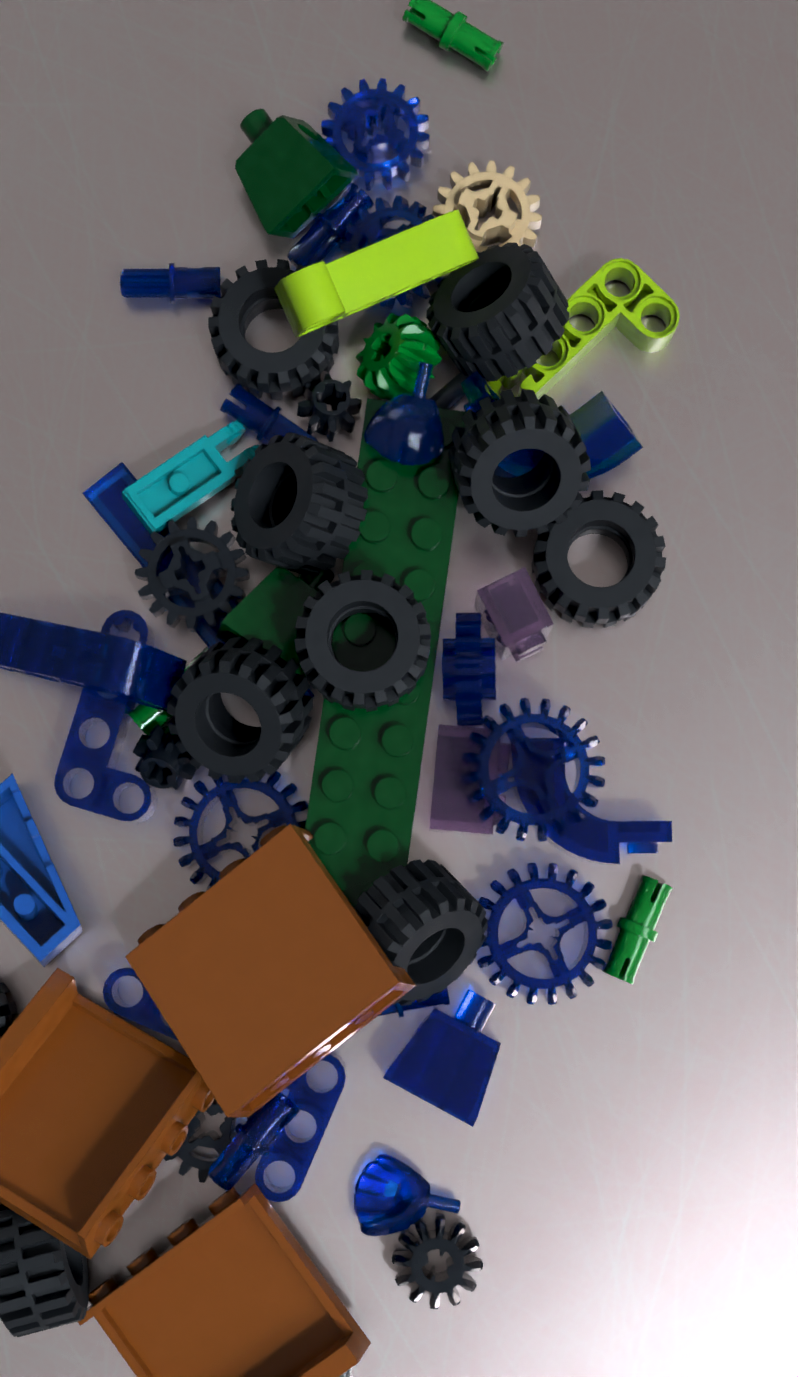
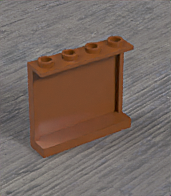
[125,824,416,1117]
[0,968,215,1260]
[78,1183,371,1377]

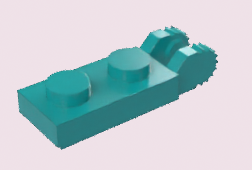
[122,420,259,534]

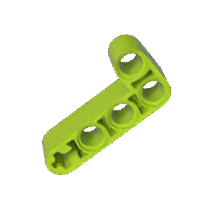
[274,209,479,337]
[486,258,680,402]

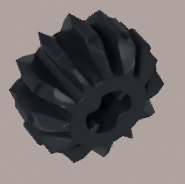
[392,1214,483,1309]

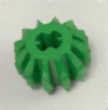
[356,313,442,404]

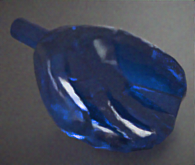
[364,361,444,466]
[354,1154,461,1237]

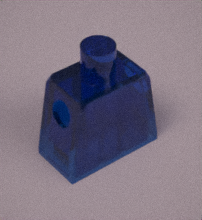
[383,989,501,1127]

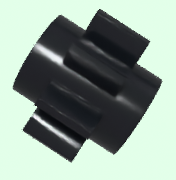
[297,373,362,442]
[133,724,197,790]

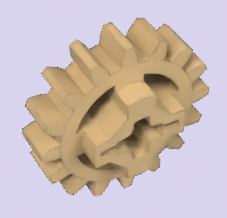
[432,160,542,253]

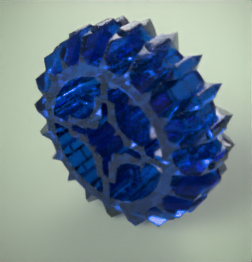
[461,698,605,842]
[173,771,308,890]
[477,863,613,1005]

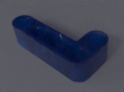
[54,610,158,824]
[0,613,187,711]

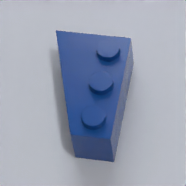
[0,773,83,967]

